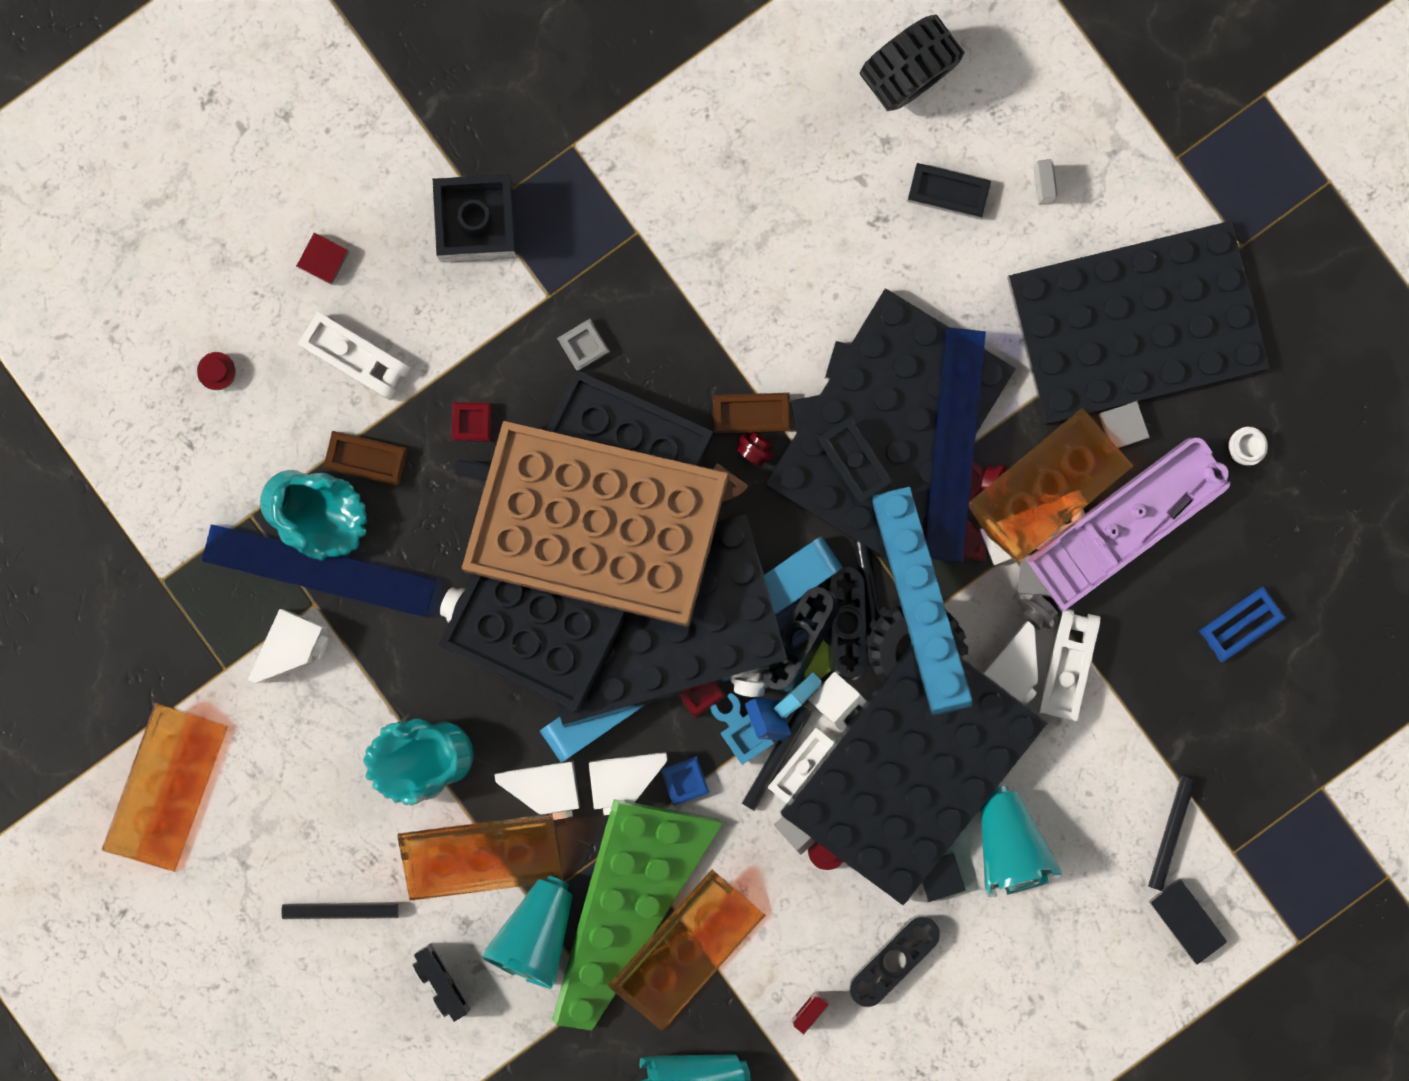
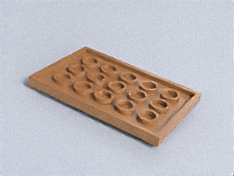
[462,421,729,627]

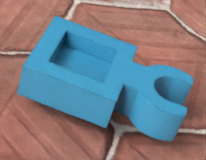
[711,693,774,765]

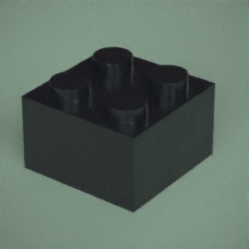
[432,174,517,262]

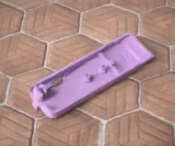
[1026,438,1230,611]

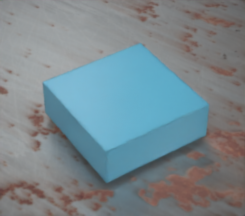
[773,673,822,718]

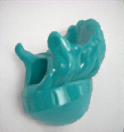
[260,470,368,561]
[363,718,474,806]

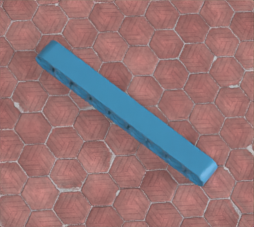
[539,536,843,763]

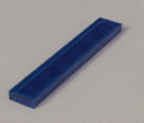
[925,327,986,562]
[201,524,436,618]

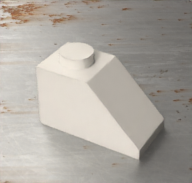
[248,609,329,683]
[981,621,1038,706]
[808,672,867,732]
[589,752,667,815]
[494,761,580,820]

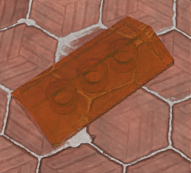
[968,408,1133,563]
[101,703,228,872]
[397,814,563,901]
[608,869,766,1031]

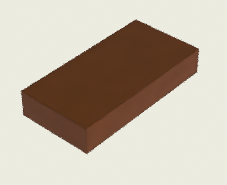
[713,392,791,434]
[323,431,408,486]

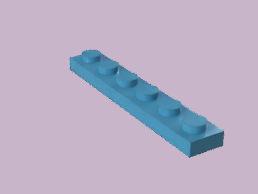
[872,487,972,715]

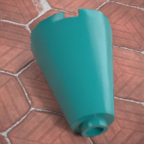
[980,786,1062,897]
[482,876,573,990]
[639,1055,751,1081]

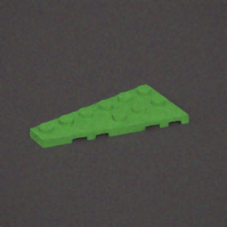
[552,799,723,1030]

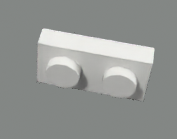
[768,728,834,804]

